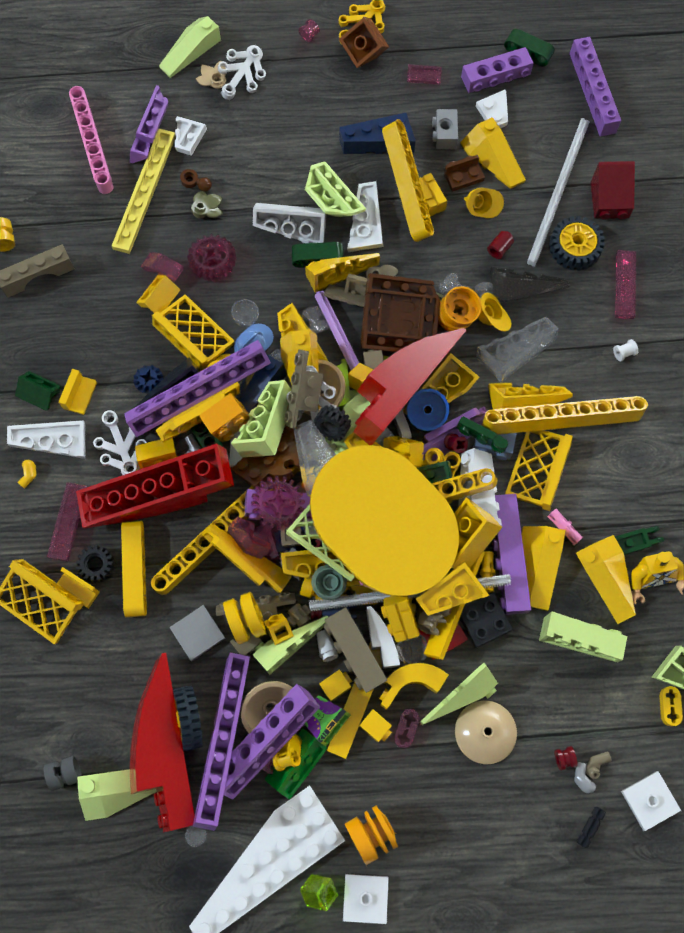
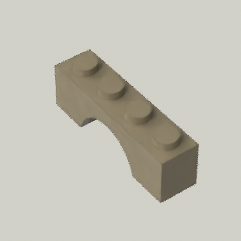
[0,244,74,297]

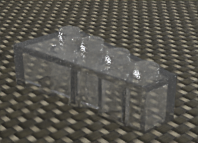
[477,317,559,382]

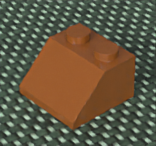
[339,17,389,68]

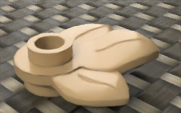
[196,61,227,89]

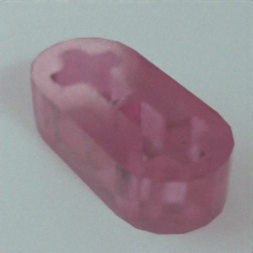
[394,709,419,748]

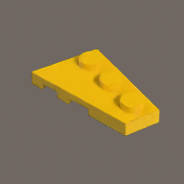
[415,562,490,616]

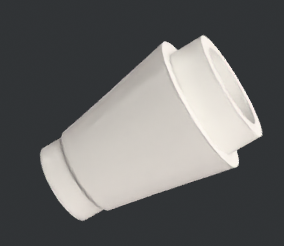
[316,630,338,662]

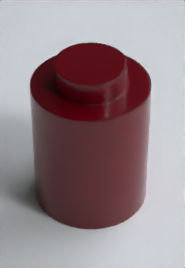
[487,231,514,259]

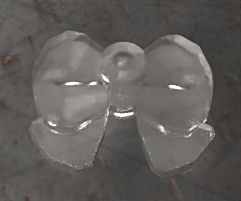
[439,273,468,294]
[302,306,330,333]

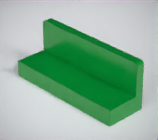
[265,729,328,800]

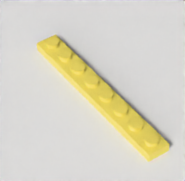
[112,129,176,254]

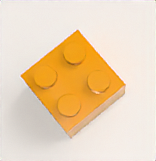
[199,393,250,442]

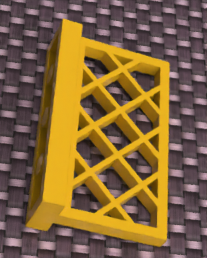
[152,295,235,371]
[505,430,573,511]
[0,559,84,644]

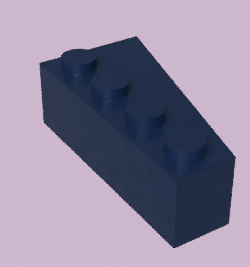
[339,113,416,154]

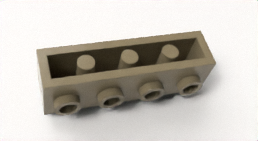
[323,607,387,693]

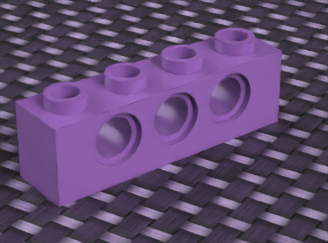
[461,47,533,93]

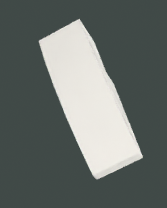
[366,606,400,669]

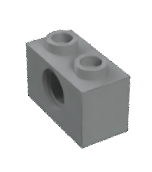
[432,109,458,149]

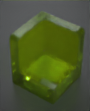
[300,874,338,911]

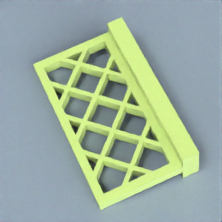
[286,504,355,581]

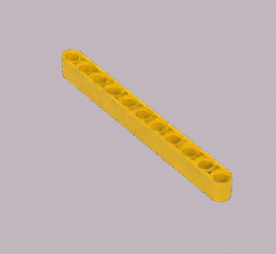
[151,442,309,595]

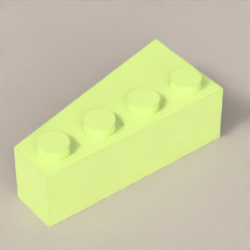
[231,380,291,458]
[539,612,627,663]

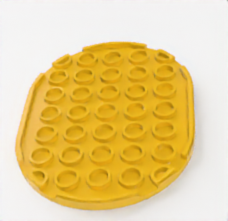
[310,445,459,597]

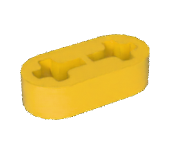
[660,686,683,727]

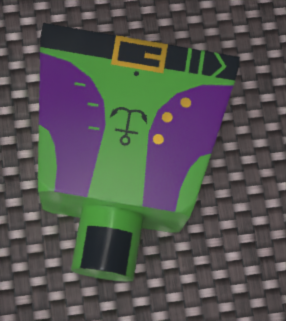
[305,696,351,746]

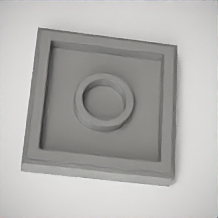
[169,605,225,662]

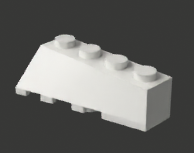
[253,203,326,243]
[459,448,502,525]

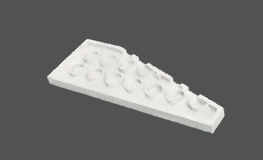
[189,785,345,933]

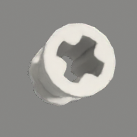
[613,339,638,361]

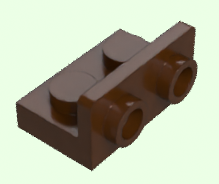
[444,155,485,192]

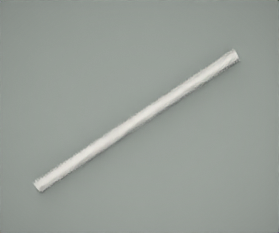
[527,118,589,267]
[309,574,511,611]

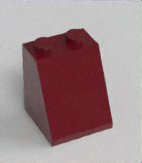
[591,161,635,220]

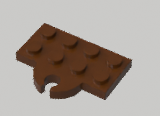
[231,424,312,490]

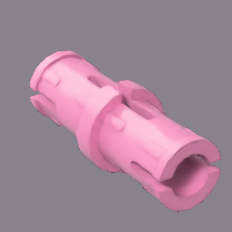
[547,508,583,545]

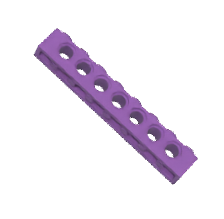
[124,340,271,437]
[193,653,250,831]

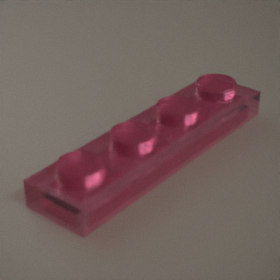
[615,250,636,319]
[47,482,87,562]

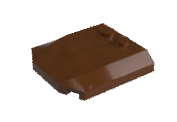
[361,273,440,352]

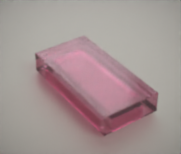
[407,64,442,85]

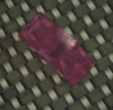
[141,252,184,282]
[228,517,271,559]

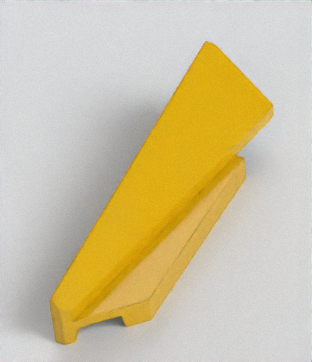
[156,382,240,443]
[201,524,292,593]

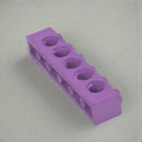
[570,37,621,136]
[224,684,320,799]

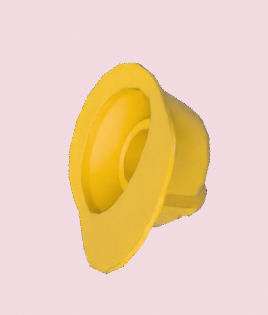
[464,188,504,218]
[478,292,512,332]

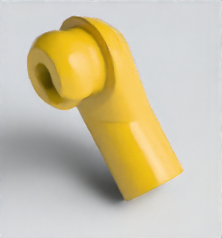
[17,460,37,489]

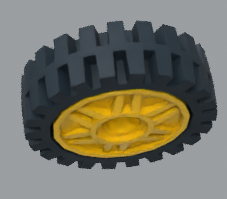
[549,216,605,271]
[173,686,203,752]

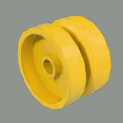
[223,592,266,645]

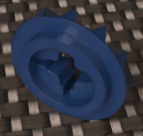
[133,365,163,394]

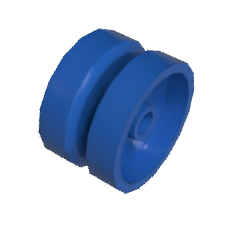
[406,388,449,431]

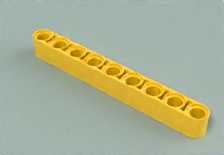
[481,396,648,434]

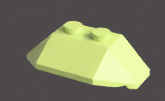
[305,162,366,217]

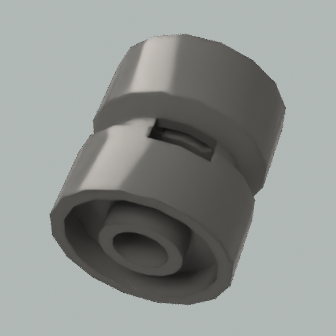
[44,755,82,791]

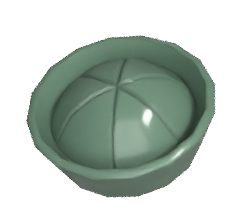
[311,564,347,600]

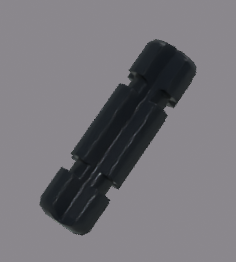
[577,807,606,848]

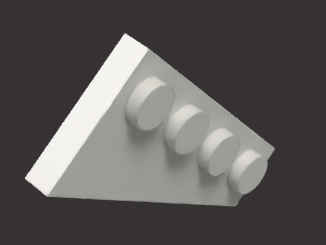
[347,181,383,252]
[7,421,85,459]

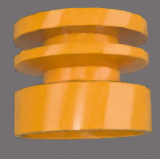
[438,286,482,331]
[345,805,398,865]

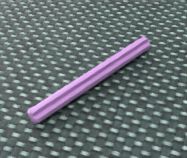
[315,291,359,370]

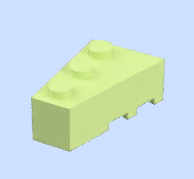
[652,646,684,689]

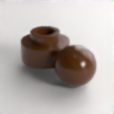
[180,169,212,192]

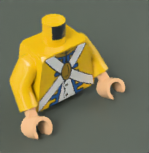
[631,552,684,604]

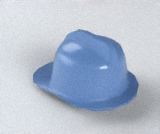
[234,323,274,352]

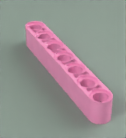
[69,86,113,194]

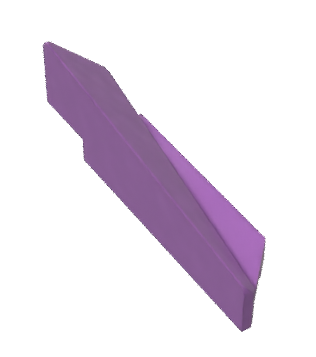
[130,85,168,163]
[422,407,487,461]

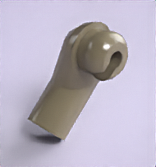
[586,751,612,779]

